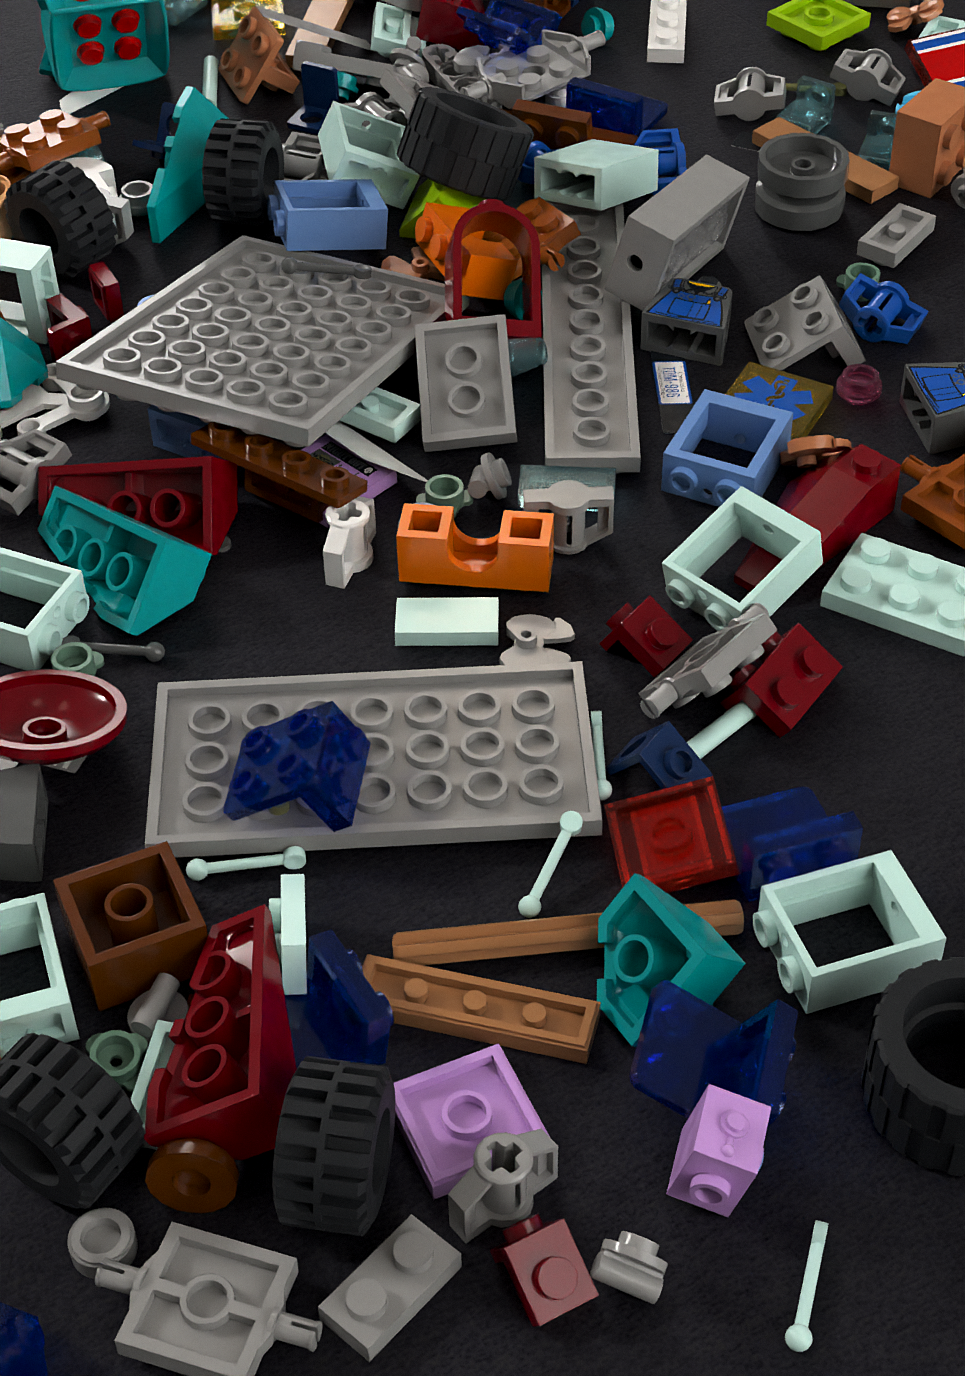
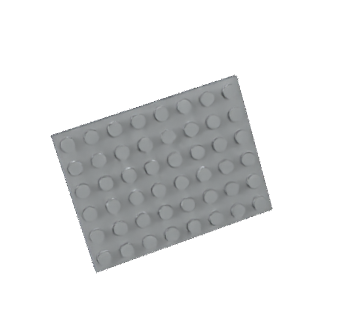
[56,235,470,447]

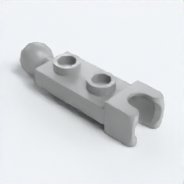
[292,40,429,88]

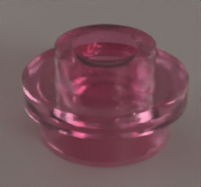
[836,364,883,405]

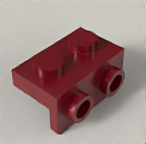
[720,622,843,738]

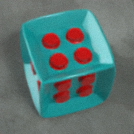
[37,0,170,91]

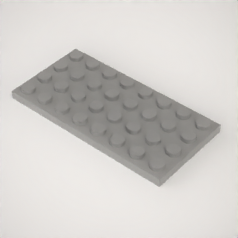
[145,661,602,858]

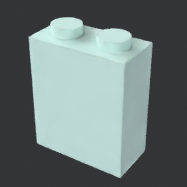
[534,139,659,211]

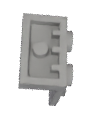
[744,275,866,377]

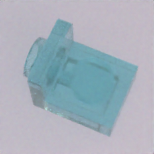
[777,75,836,134]
[858,110,897,171]

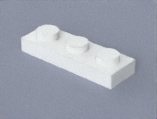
[647,0,687,63]

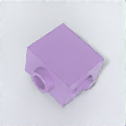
[666,1084,771,1217]

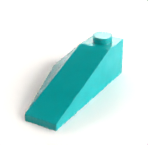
[147,86,229,243]
[38,485,212,636]

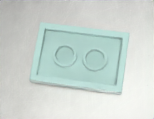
[820,533,965,657]

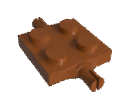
[0,109,111,172]
[482,197,581,281]
[900,454,965,549]

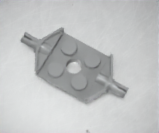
[460,29,606,109]

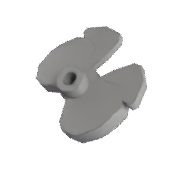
[453,45,516,74]
[500,614,575,665]

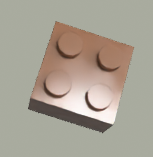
[889,78,965,198]

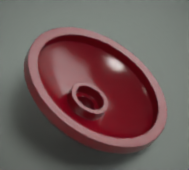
[0,669,127,765]

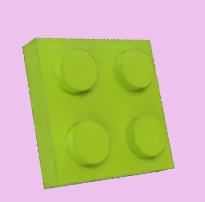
[766,0,871,51]

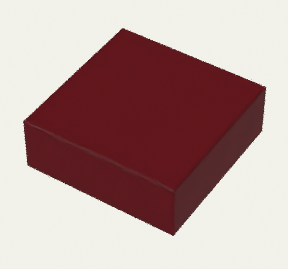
[88,261,124,323]

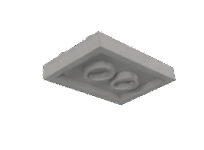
[415,314,517,452]

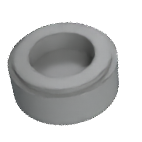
[67,1208,138,1279]

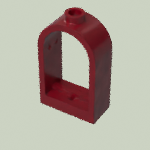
[445,199,542,356]

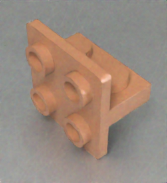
[218,6,300,105]

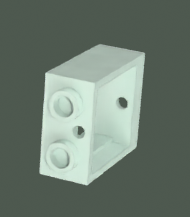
[318,101,420,209]
[0,238,60,344]
[662,486,823,631]
[0,547,90,671]
[753,850,946,1014]
[0,893,80,1058]

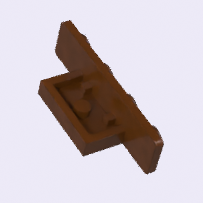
[499,99,638,149]
[191,422,368,523]

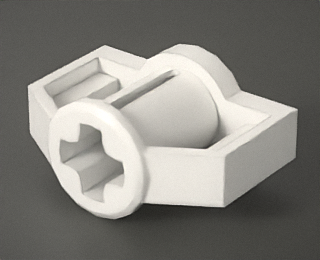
[323,496,376,589]

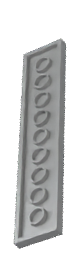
[541,200,641,474]

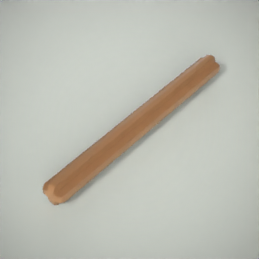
[392,900,744,966]

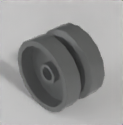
[754,133,850,231]

